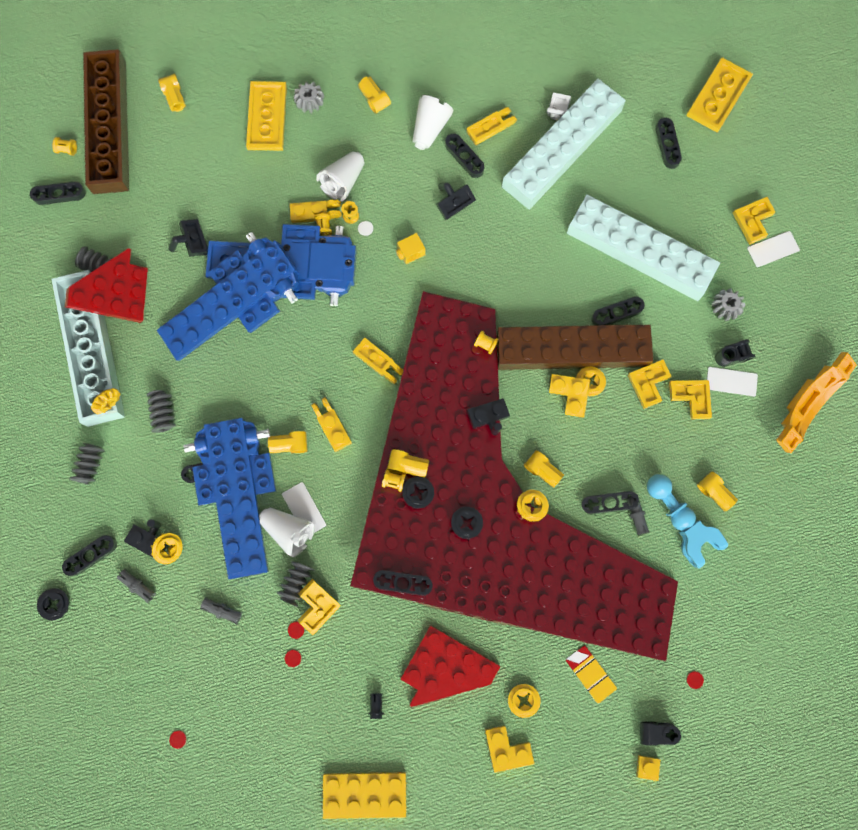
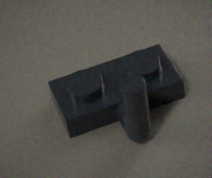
[436,182,476,220]
[168,219,208,257]
[466,398,510,435]
[124,519,168,558]

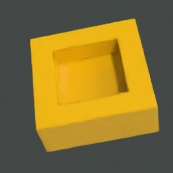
[636,755,661,781]

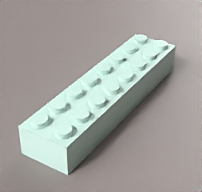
[502,79,626,210]
[567,195,720,301]
[52,270,125,427]

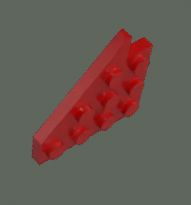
[65,248,148,323]
[400,625,500,707]

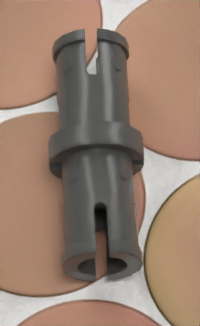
[627,494,650,535]
[117,569,156,603]
[200,597,242,625]

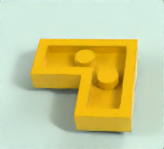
[732,197,776,245]
[628,359,671,409]
[549,374,591,418]
[669,380,712,419]
[298,579,341,635]
[485,725,534,773]

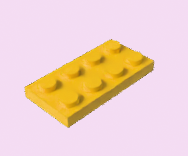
[686,58,753,133]
[246,81,287,151]
[323,772,406,819]

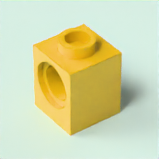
[396,233,425,264]

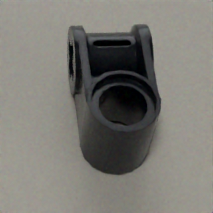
[715,339,756,367]
[640,721,681,745]

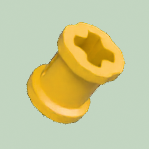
[52,137,77,156]
[341,201,359,224]
[314,213,332,236]
[474,331,499,354]
[382,470,405,492]

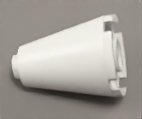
[413,95,454,150]
[316,152,364,201]
[259,508,315,557]

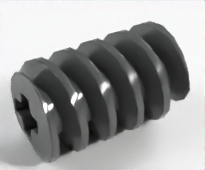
[75,246,113,272]
[147,390,176,433]
[69,443,104,485]
[277,562,314,607]

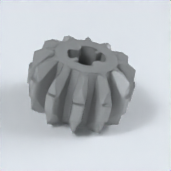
[293,81,324,114]
[711,288,745,321]

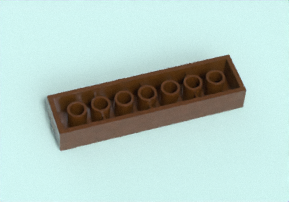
[83,49,129,194]
[497,324,653,370]

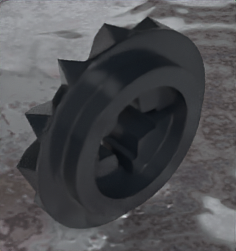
[402,477,434,509]
[451,507,483,539]
[37,588,70,621]

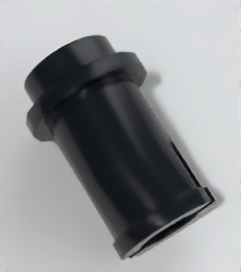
[368,693,384,719]

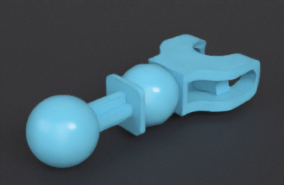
[647,474,728,569]

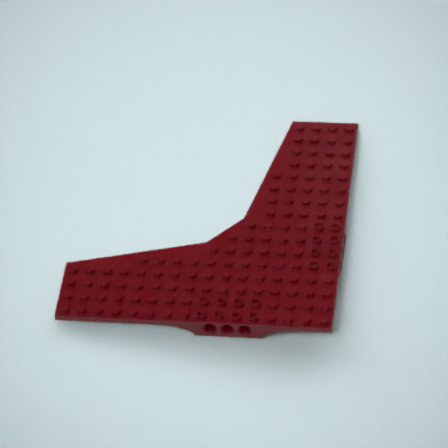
[350,291,678,662]

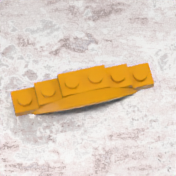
[776,352,857,453]

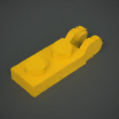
[466,107,517,146]
[290,200,342,223]
[353,338,403,384]
[311,397,352,452]

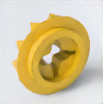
[576,366,606,397]
[91,388,121,415]
[517,490,549,522]
[151,532,183,564]
[508,684,540,718]

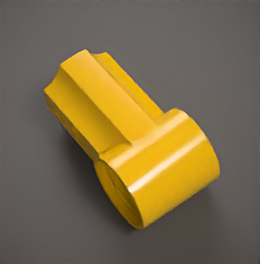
[158,74,186,112]
[358,76,391,114]
[268,431,307,454]
[387,450,429,478]
[524,450,564,488]
[697,471,738,512]

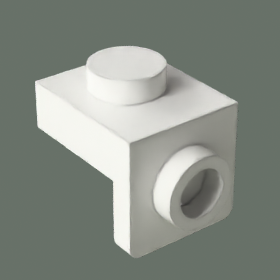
[547,93,571,121]

